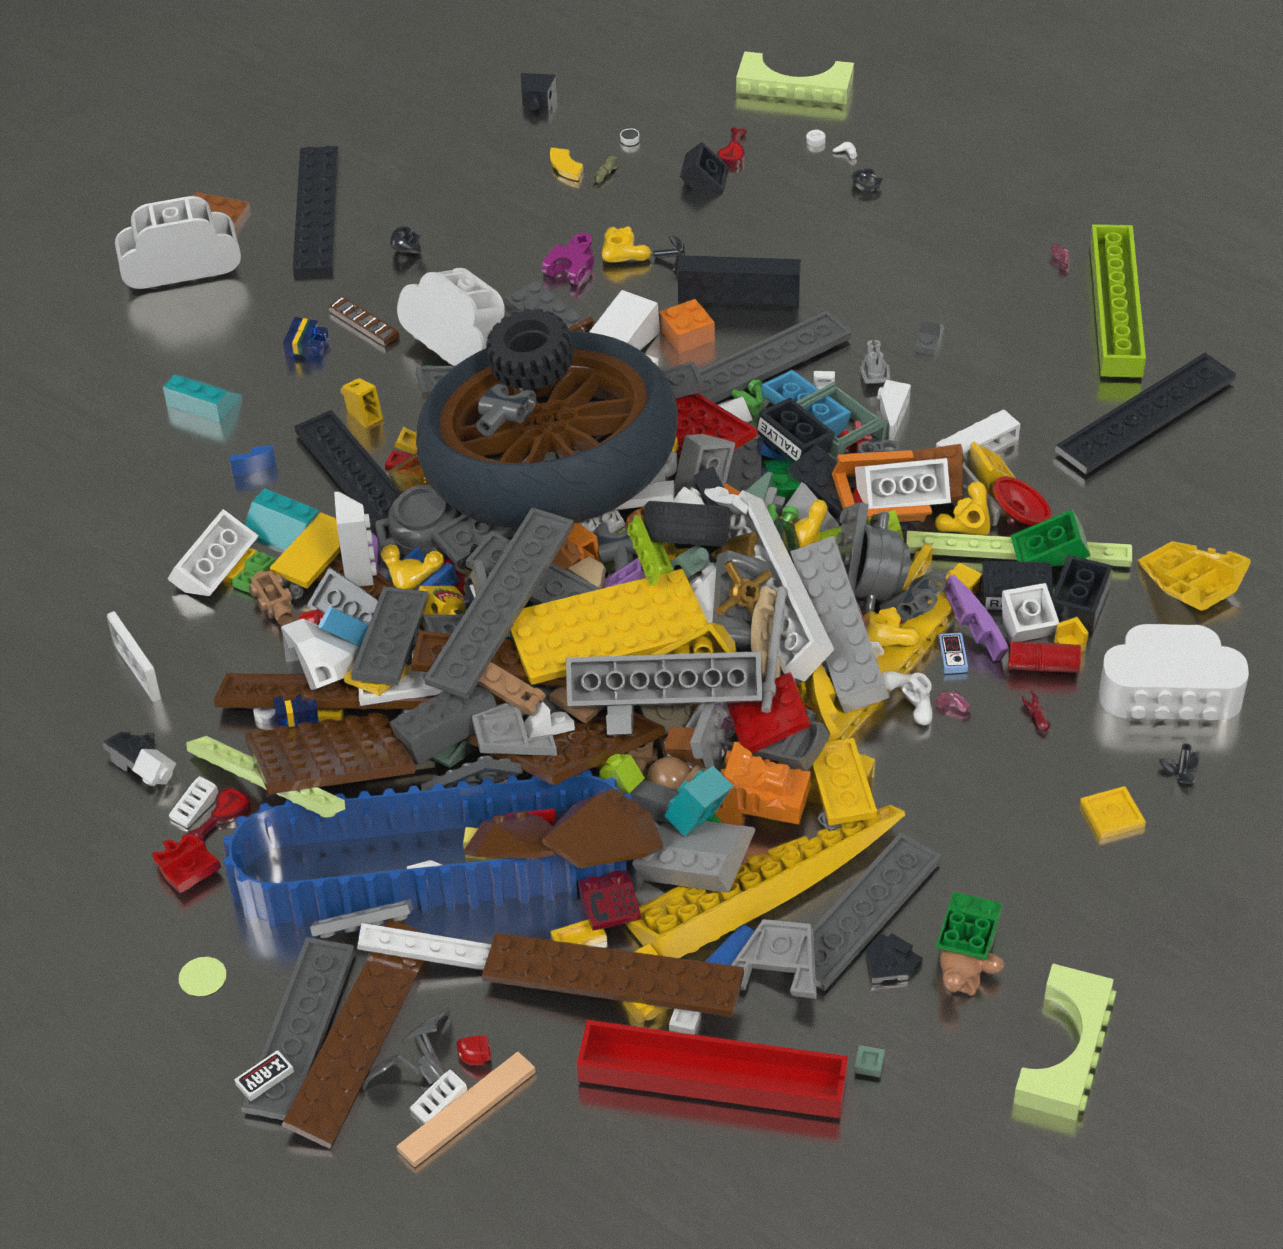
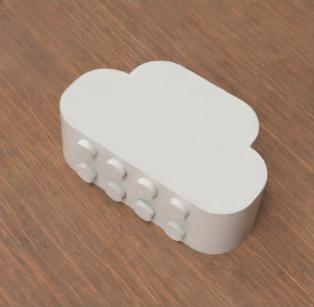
[115,196,241,289]
[397,268,504,366]
[1099,624,1249,720]

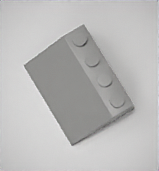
[632,821,755,893]

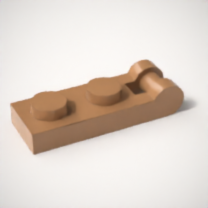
[477,662,546,715]

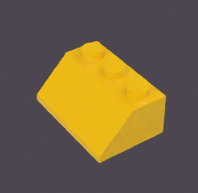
[651,622,736,655]

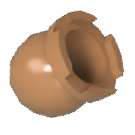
[646,756,707,792]

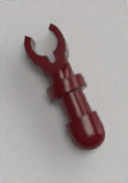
[1022,691,1051,732]

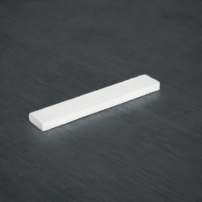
[357,923,491,970]

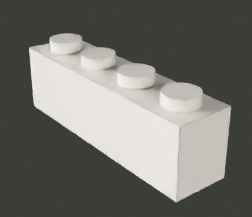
[936,410,1020,466]

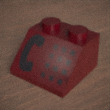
[578,870,642,931]

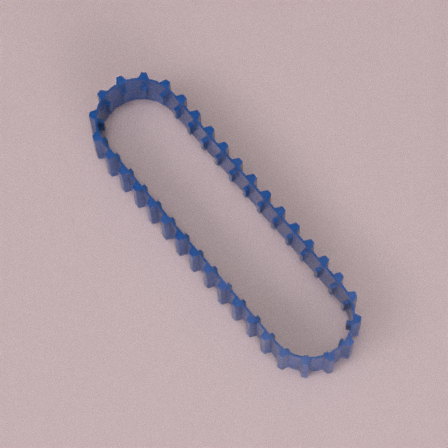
[223,770,634,928]

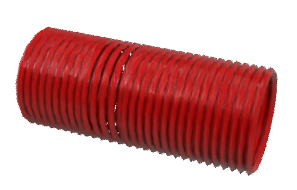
[1008,641,1081,674]

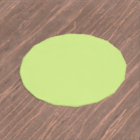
[179,957,226,996]

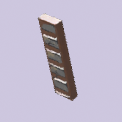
[329,296,399,347]

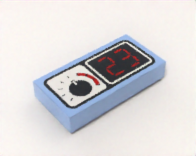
[938,633,968,674]

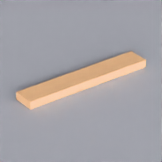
[397,1052,536,1168]

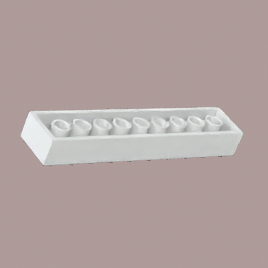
[728,490,834,682]

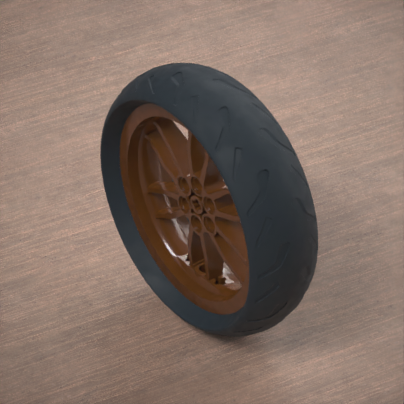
[416,331,678,529]

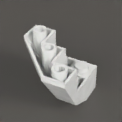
[281,619,361,690]

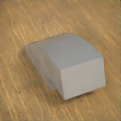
[606,705,634,735]

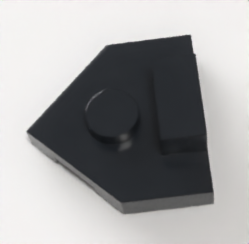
[103,732,155,772]
[866,933,923,984]

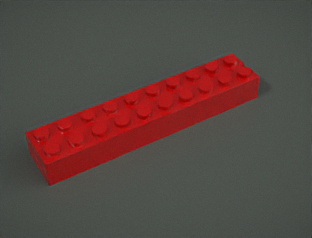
[576,1020,848,1118]

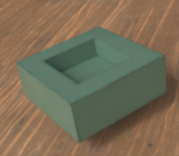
[854,1045,885,1077]

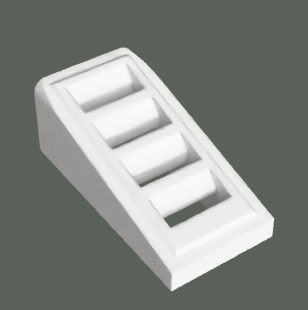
[169,776,218,828]
[410,1070,467,1124]

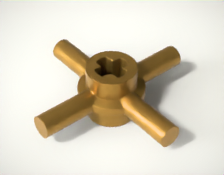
[716,560,772,618]

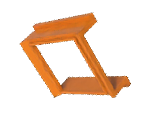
[832,450,932,522]

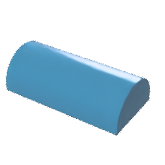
[761,370,851,437]

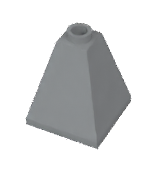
[780,483,839,532]

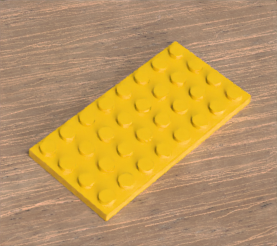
[509,569,709,685]

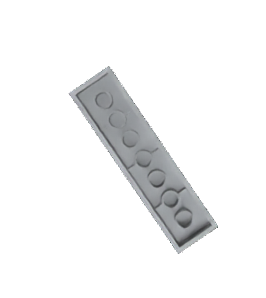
[790,536,890,713]
[566,652,762,708]

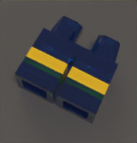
[283,317,329,360]
[273,694,319,727]

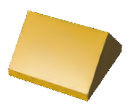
[969,441,1015,494]

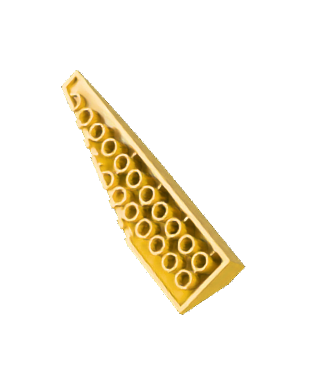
[625,805,905,958]

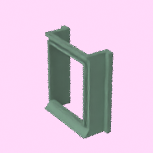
[796,382,888,459]

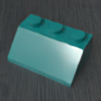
[163,374,242,423]
[244,488,319,551]

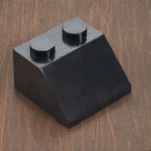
[680,142,729,191]

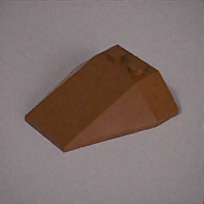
[542,788,663,868]
[464,810,559,859]

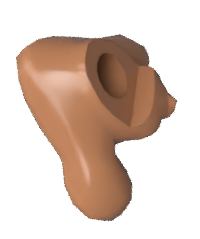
[940,950,1005,996]

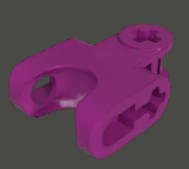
[542,233,594,286]

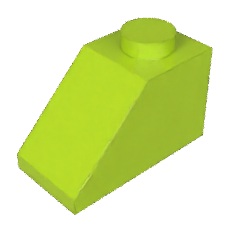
[599,754,645,793]

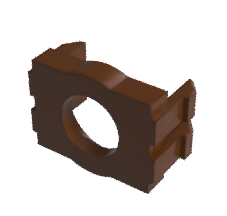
[568,317,595,332]

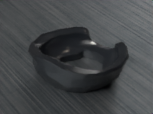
[852,169,883,192]

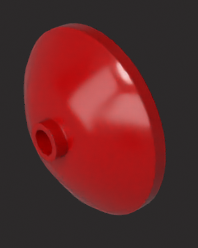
[993,476,1052,526]

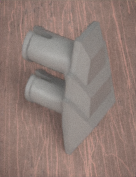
[860,340,890,384]

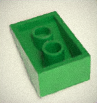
[764,459,800,506]
[1011,509,1091,566]

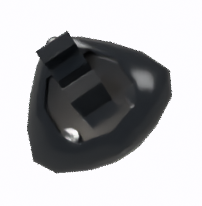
[390,225,423,255]

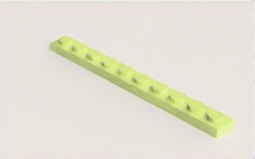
[906,531,1132,567]
[186,736,345,817]

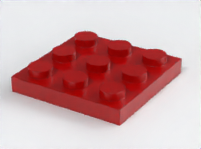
[727,672,812,753]

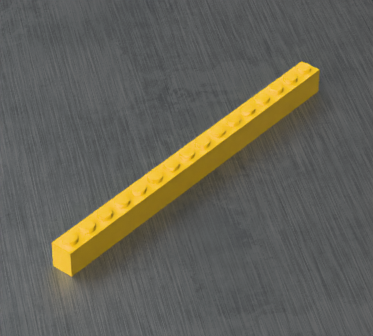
[778,563,983,781]

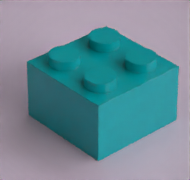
[664,766,734,836]

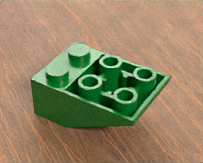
[936,891,1003,960]

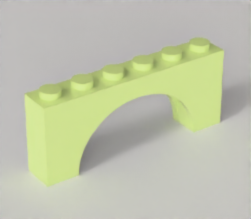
[736,52,854,104]
[1014,964,1117,1121]

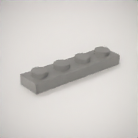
[310,899,413,938]

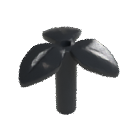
[653,236,687,271]
[1159,743,1200,784]

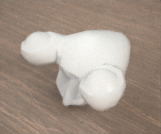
[881,671,932,726]

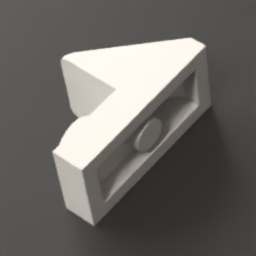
[524,701,575,738]

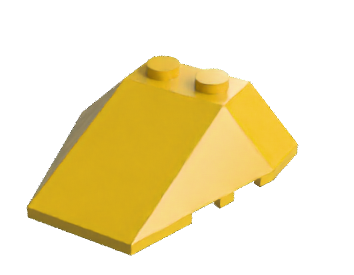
[1138,541,1251,611]

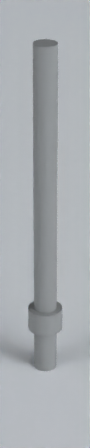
[761,586,787,713]

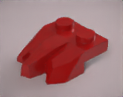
[152,834,222,893]

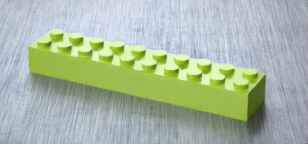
[1090,224,1146,377]

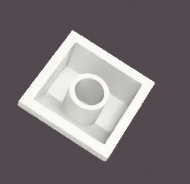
[1002,583,1059,643]

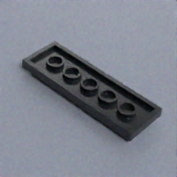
[787,444,915,540]

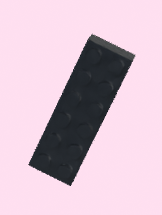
[677,255,801,306]

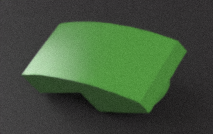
[232,551,276,593]

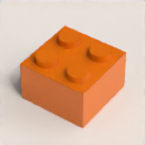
[659,299,715,354]

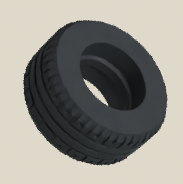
[643,501,731,546]

